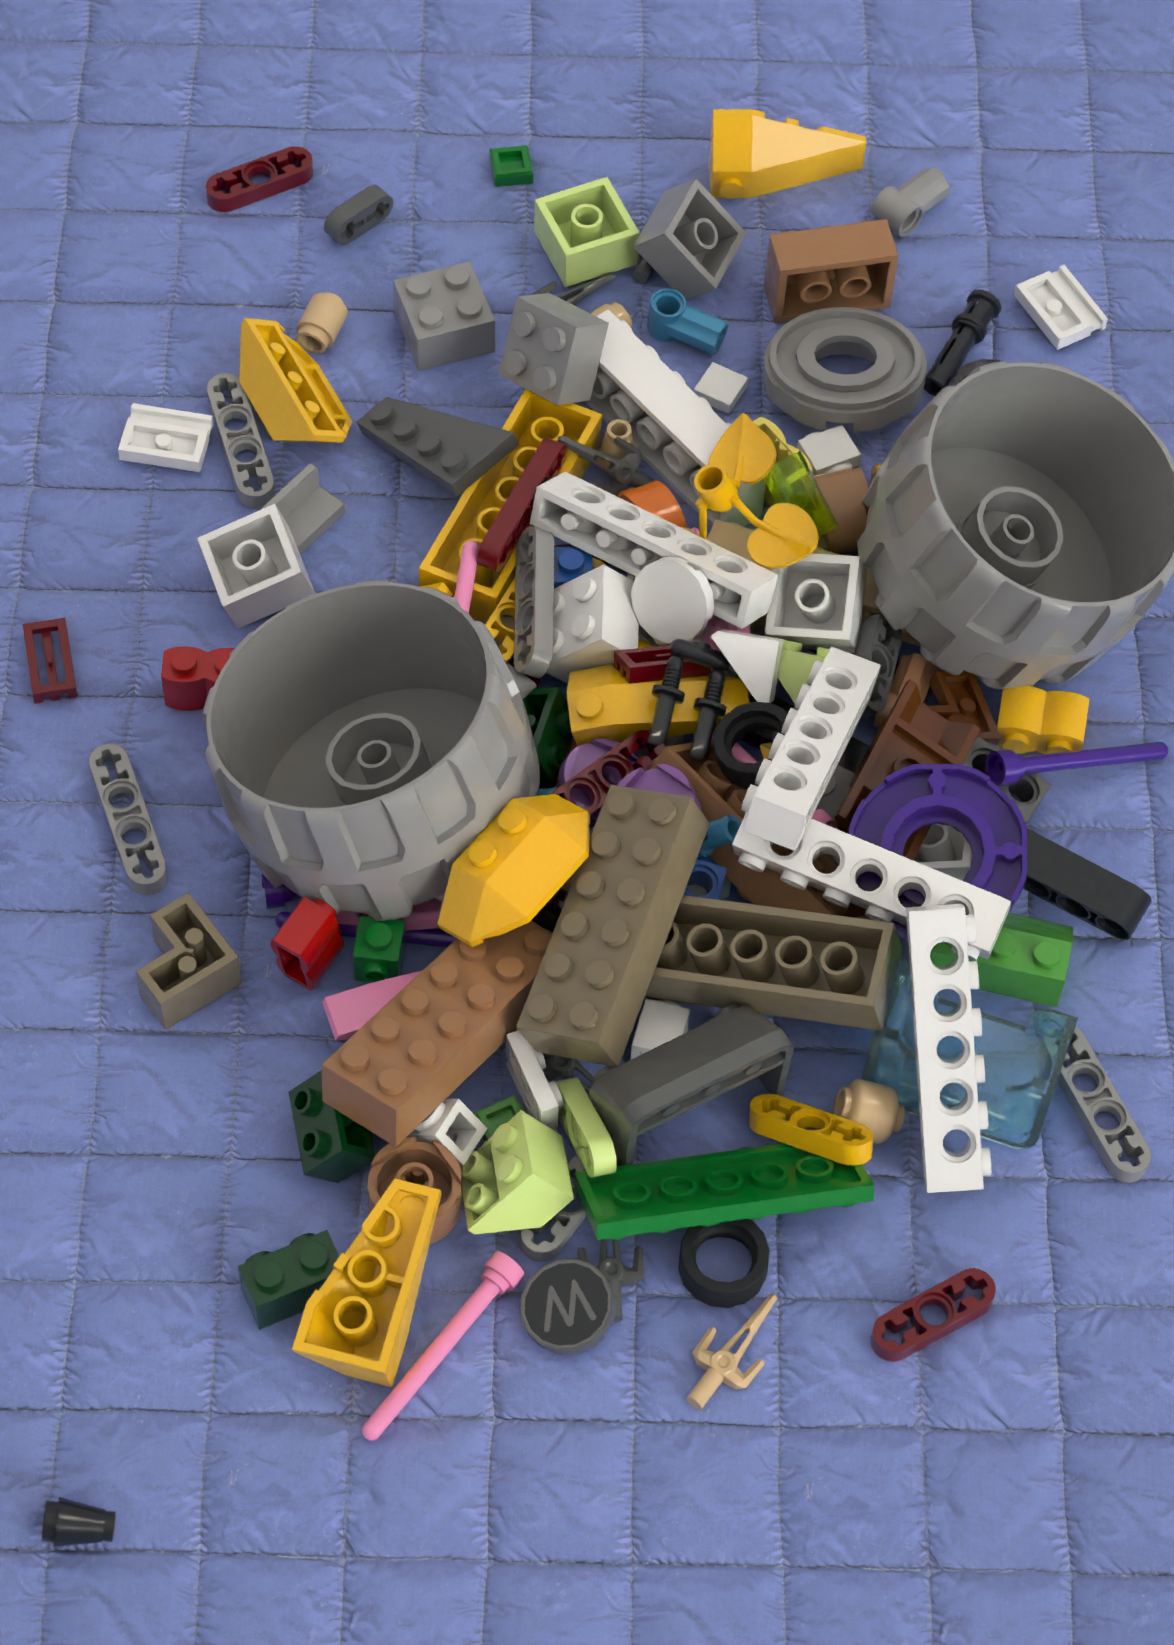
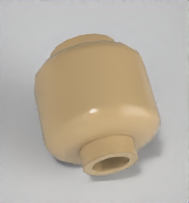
[833,1079,905,1144]

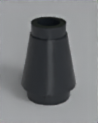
[41,1497,116,1547]

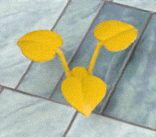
[632,413,819,579]

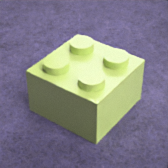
[534,177,640,287]

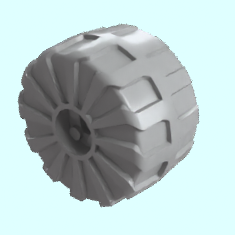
[857,361,1174,690]
[203,580,540,921]

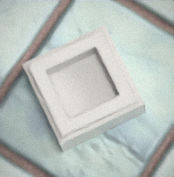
[694,362,748,414]

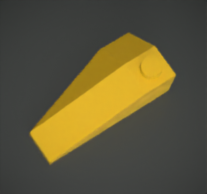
[292,1179,442,1387]

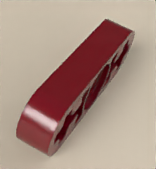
[206,146,313,212]
[871,1268,996,1362]

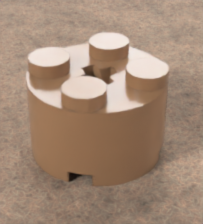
[802,466,869,555]
[367,1137,462,1245]

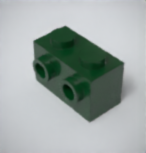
[523,687,573,788]
[288,1070,375,1183]
[238,1230,339,1330]

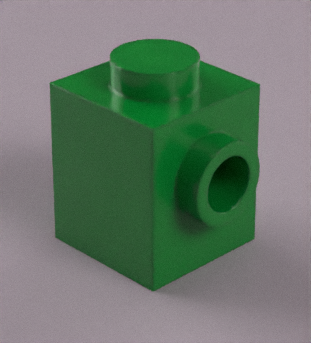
[353,916,406,982]

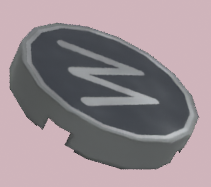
[520,1258,616,1355]

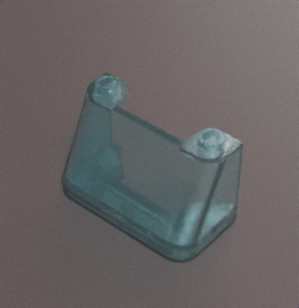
[861,960,1078,1149]

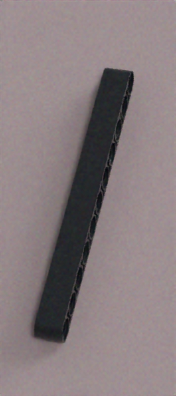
[739,691,1152,940]

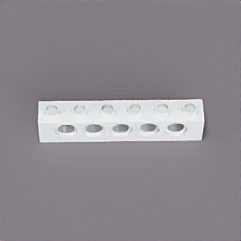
[530,471,778,629]
[741,646,881,851]
[732,812,1011,961]
[906,904,991,1193]

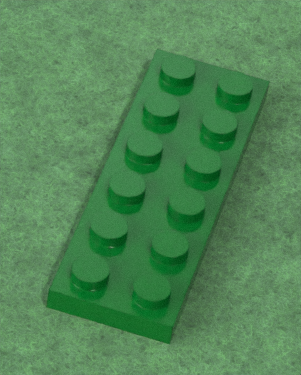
[575,1143,874,1240]

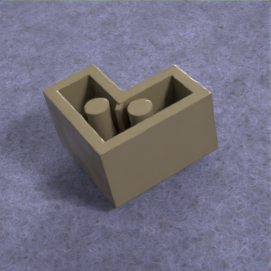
[136,892,242,1030]

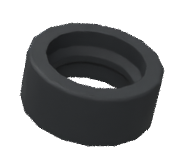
[713,702,787,790]
[678,1219,770,1308]

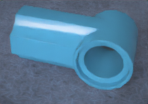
[647,288,729,355]

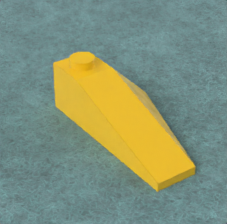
[708,109,866,199]
[567,664,750,746]

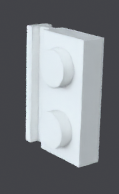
[1014,265,1108,350]
[118,403,214,472]
[506,1030,563,1133]

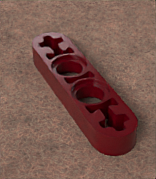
[477,437,567,573]
[549,730,665,817]

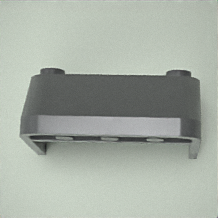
[589,1004,794,1166]

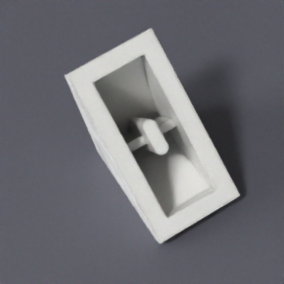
[711,629,784,703]

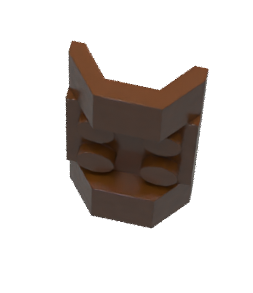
[835,679,980,861]

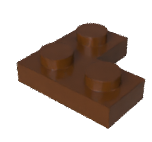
[928,670,1001,745]

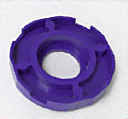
[849,764,1028,943]

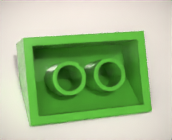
[930,913,1073,1007]

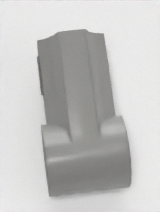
[871,167,950,237]

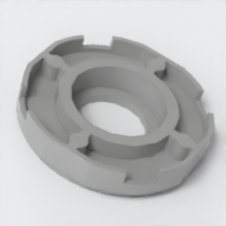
[763,307,927,432]

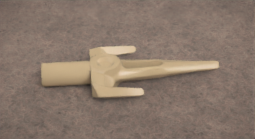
[686,1294,777,1410]

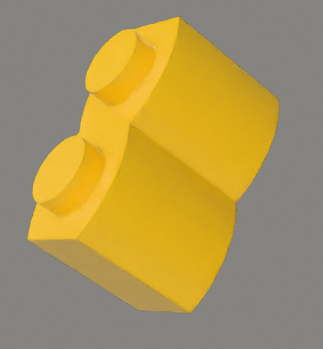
[997,686,1090,754]

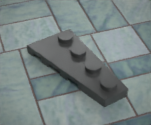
[356,397,519,496]

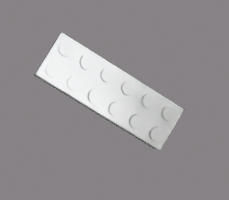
[585,309,767,527]

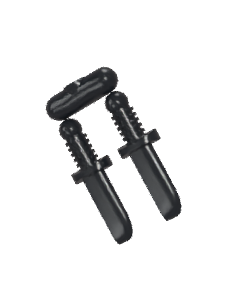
[647,638,730,760]

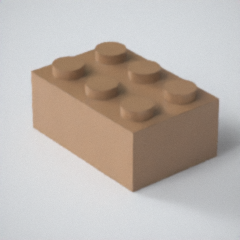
[764,219,898,324]

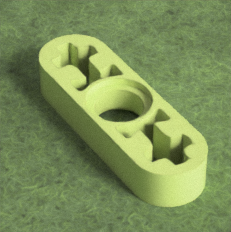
[555,1077,617,1178]

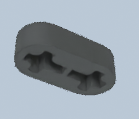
[324,185,393,245]

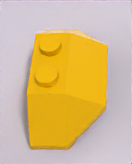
[239,318,353,443]
[437,794,590,947]

